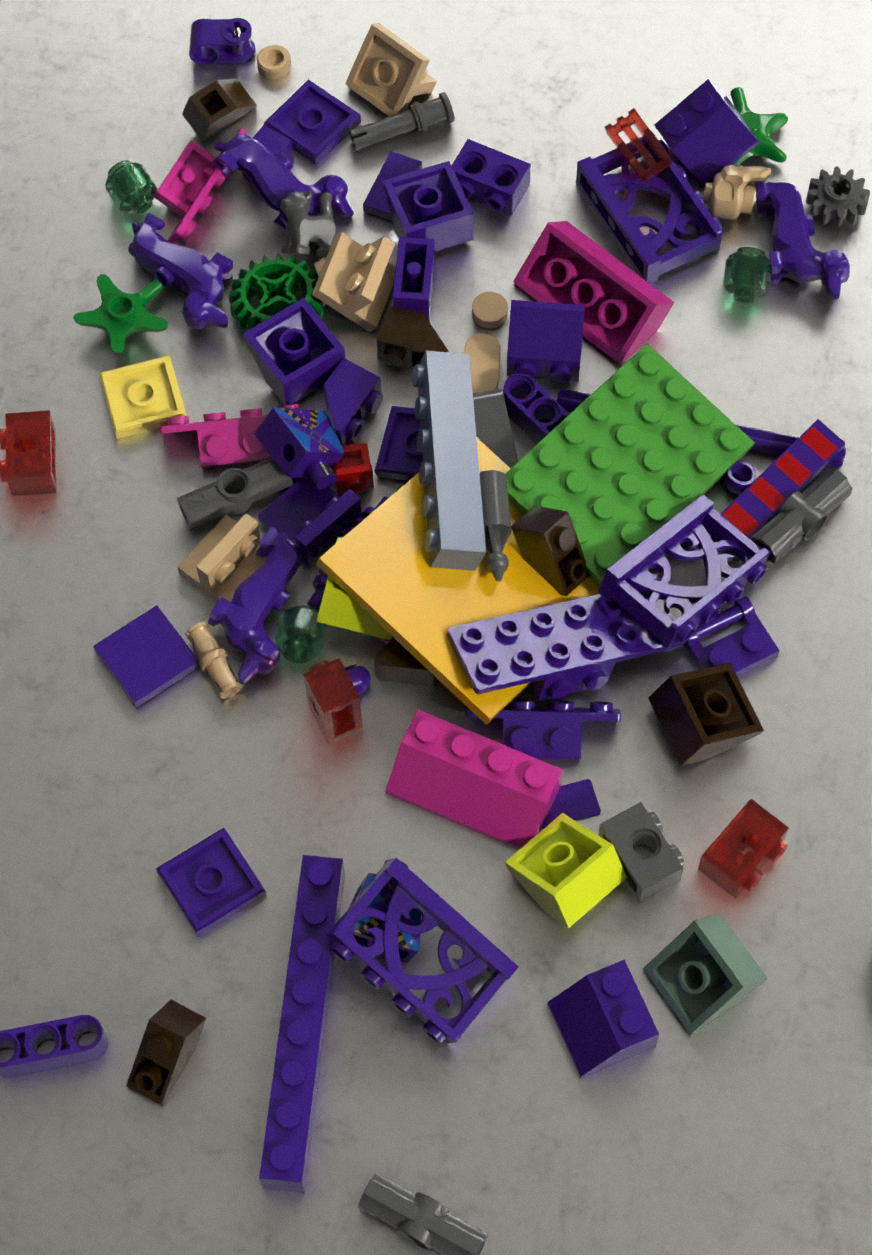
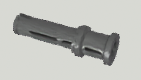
[349,92,455,151]

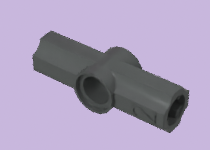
[177,457,293,529]
[752,469,853,564]
[358,1173,488,1255]

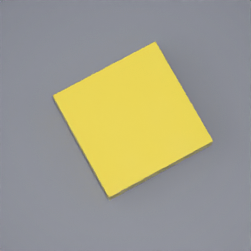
[99,355,187,439]

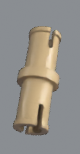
[185,622,243,699]

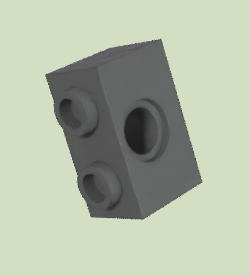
[598,802,685,903]

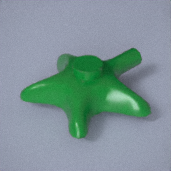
[730,87,788,166]
[73,274,168,354]

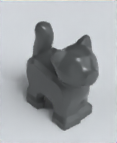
[280,190,335,258]

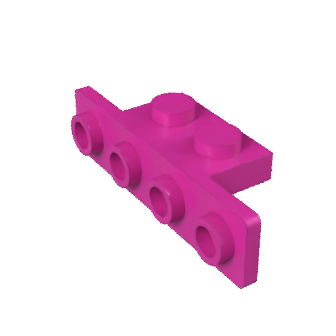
[153,128,247,243]
[159,404,299,467]

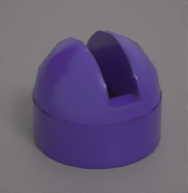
[724,461,756,494]
[338,664,371,698]

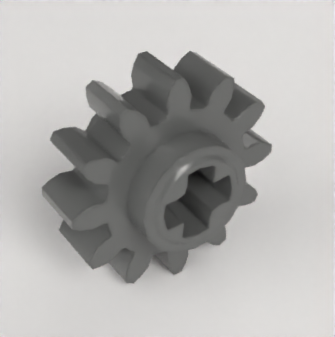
[806,166,870,228]

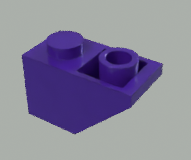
[324,358,384,446]

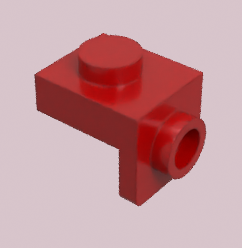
[334,443,374,494]

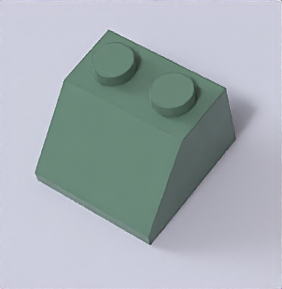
[643,913,768,1035]

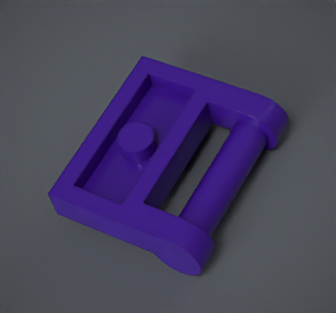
[683,596,780,677]

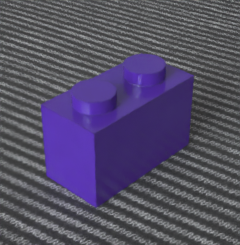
[393,237,435,322]

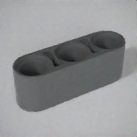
[473,389,518,468]

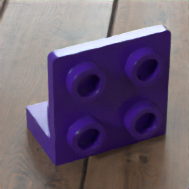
[258,478,362,566]

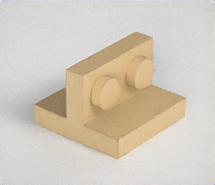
[345,23,437,117]
[312,232,396,332]
[177,514,267,602]

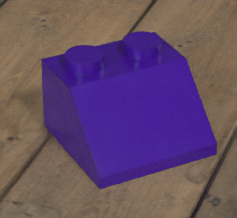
[654,79,760,187]
[383,161,474,251]
[243,298,346,405]
[506,300,585,383]
[547,959,659,1079]

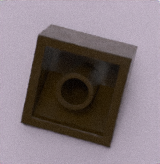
[648,663,764,766]

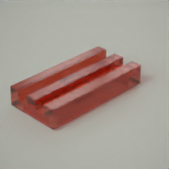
[605,108,672,183]

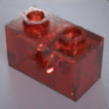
[0,410,57,496]
[304,658,363,743]
[698,799,789,899]

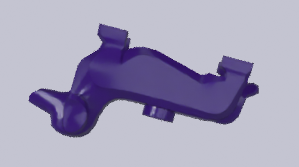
[212,133,354,234]
[755,181,850,299]
[128,213,233,330]
[207,526,303,684]

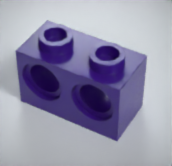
[451,139,531,216]

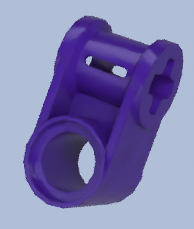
[189,18,256,65]

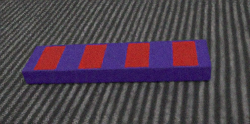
[720,419,845,540]

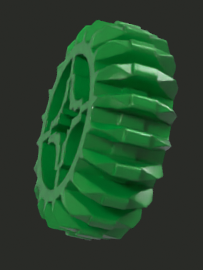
[229,253,326,332]

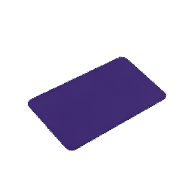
[541,779,601,830]

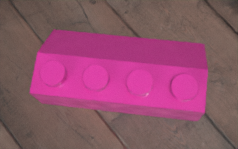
[513,221,675,365]
[385,709,562,850]

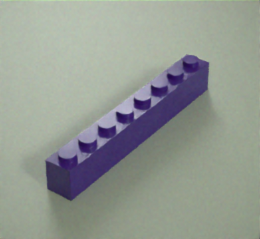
[259,855,345,1193]

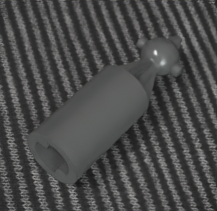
[480,470,512,581]

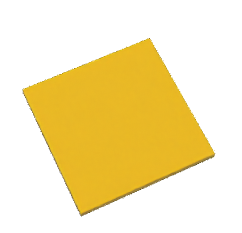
[316,438,600,725]

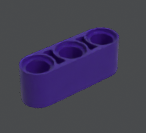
[503,373,569,444]
[0,1015,108,1078]

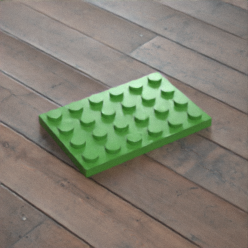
[505,343,755,587]

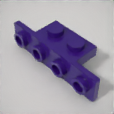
[464,699,621,759]

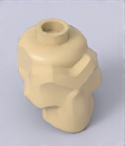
[703,165,771,220]

